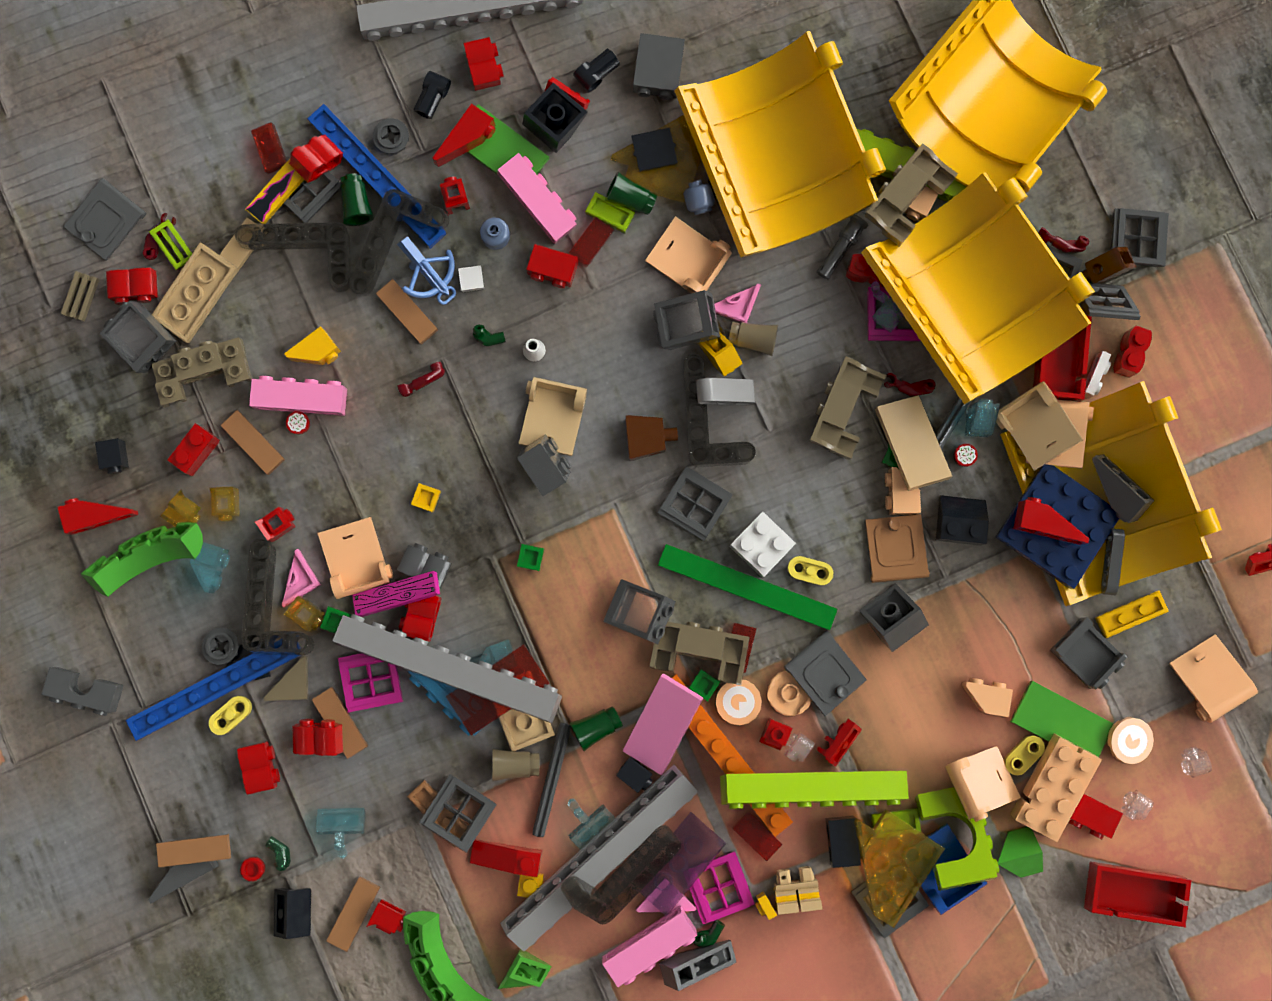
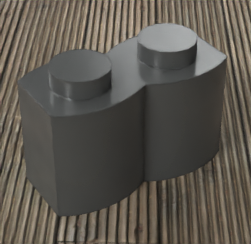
[397,543,452,589]

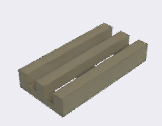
[61,271,99,322]

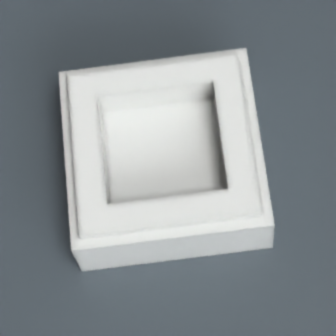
[458,265,484,292]

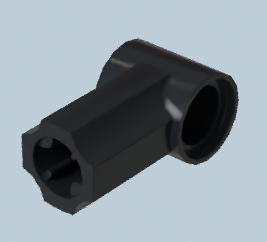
[573,48,620,93]
[413,71,451,119]

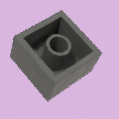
[517,434,571,496]

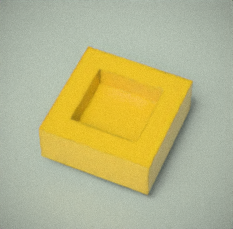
[411,483,441,512]
[517,874,544,897]
[755,891,777,920]

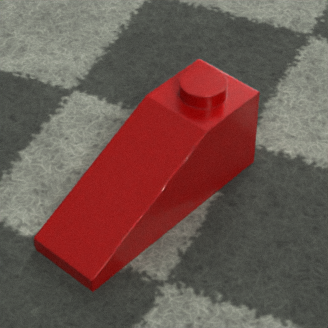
[432,103,496,167]
[1013,497,1089,545]
[57,498,138,535]
[470,840,542,877]

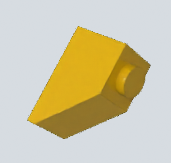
[284,326,341,365]
[698,333,743,377]

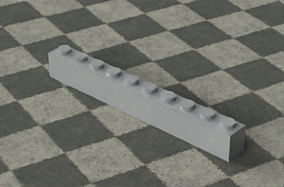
[356,0,583,41]
[333,614,562,723]
[500,765,698,952]

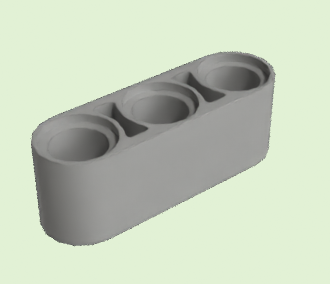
[696,378,755,405]

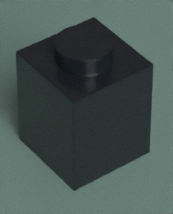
[95,438,129,474]
[616,756,653,793]

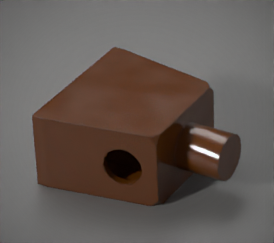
[1079,247,1136,284]
[626,415,678,461]

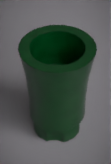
[605,172,657,215]
[340,173,374,226]
[569,706,623,751]

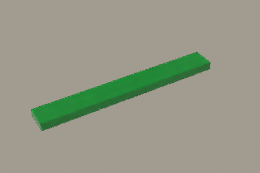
[658,544,838,630]

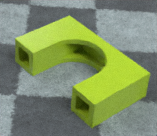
[915,787,999,891]

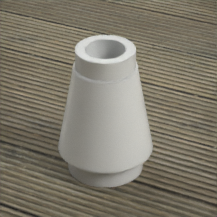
[523,339,546,361]

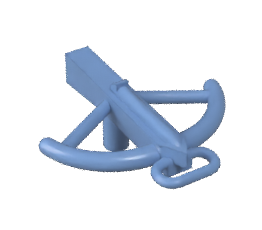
[397,236,456,305]

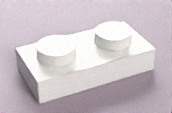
[1085,351,1111,399]

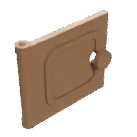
[865,514,930,583]

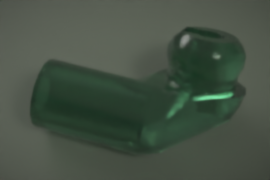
[265,836,291,871]

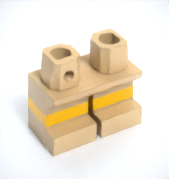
[774,866,822,915]

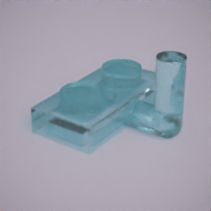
[871,282,904,333]
[568,799,616,850]
[316,808,366,858]

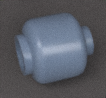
[683,180,716,215]
[480,217,510,250]

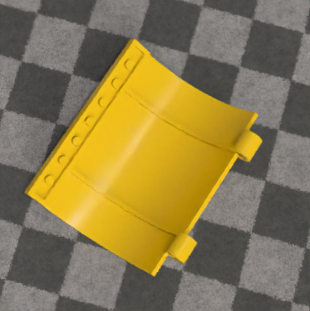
[889,0,1107,193]
[674,31,886,258]
[861,172,1095,404]
[1000,381,1222,606]

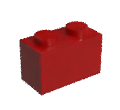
[526,244,579,289]
[167,423,220,476]
[1068,794,1123,840]

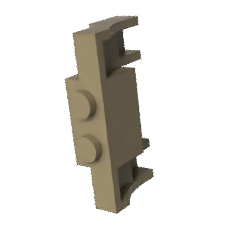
[865,143,958,247]
[152,337,252,408]
[809,356,887,460]
[650,622,750,685]

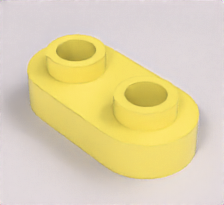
[787,556,833,585]
[209,696,252,735]
[1004,735,1045,776]

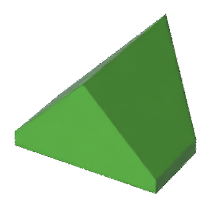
[998,826,1043,878]
[498,949,552,989]

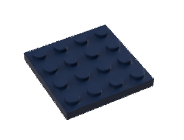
[995,464,1119,590]

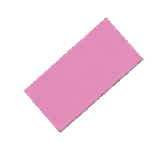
[623,673,703,775]

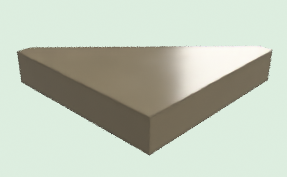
[264,656,308,701]

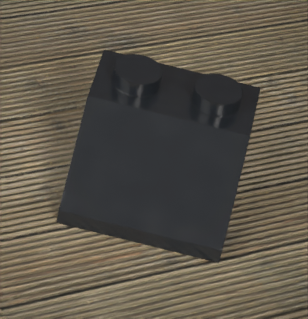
[522,82,588,153]
[935,495,989,546]

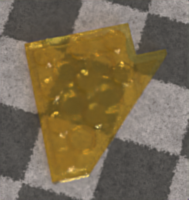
[611,115,701,203]
[855,809,945,928]

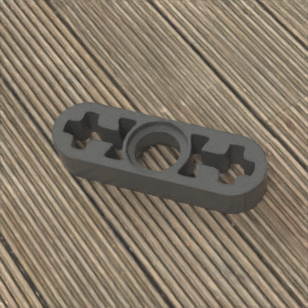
[1101,528,1125,596]

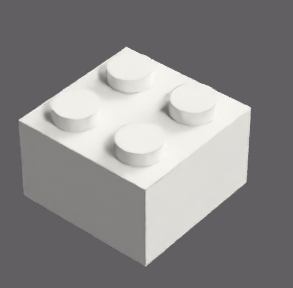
[729,511,796,578]

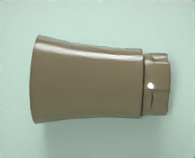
[729,322,778,356]
[492,749,539,781]

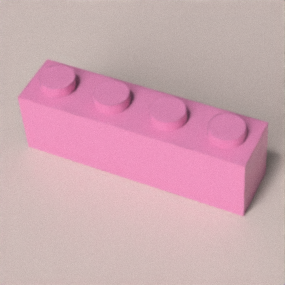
[497,153,577,244]
[249,376,347,416]
[602,905,697,987]

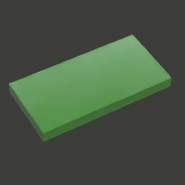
[467,104,549,175]
[1010,681,1114,757]

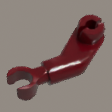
[142,213,176,260]
[1038,227,1090,253]
[397,362,445,397]
[884,373,936,397]

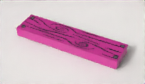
[352,571,440,617]

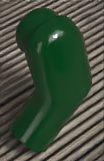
[473,324,506,346]
[693,920,725,947]

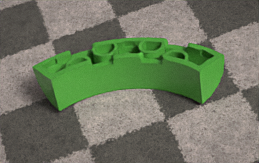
[81,522,203,597]
[403,911,491,1001]

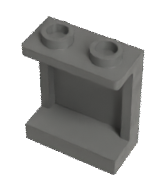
[633,33,685,100]
[1050,617,1127,690]

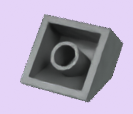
[859,583,929,652]

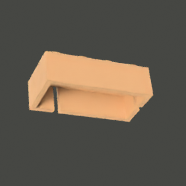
[1010,733,1102,842]

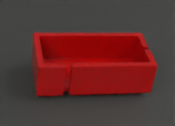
[1033,308,1092,401]
[1084,861,1192,928]

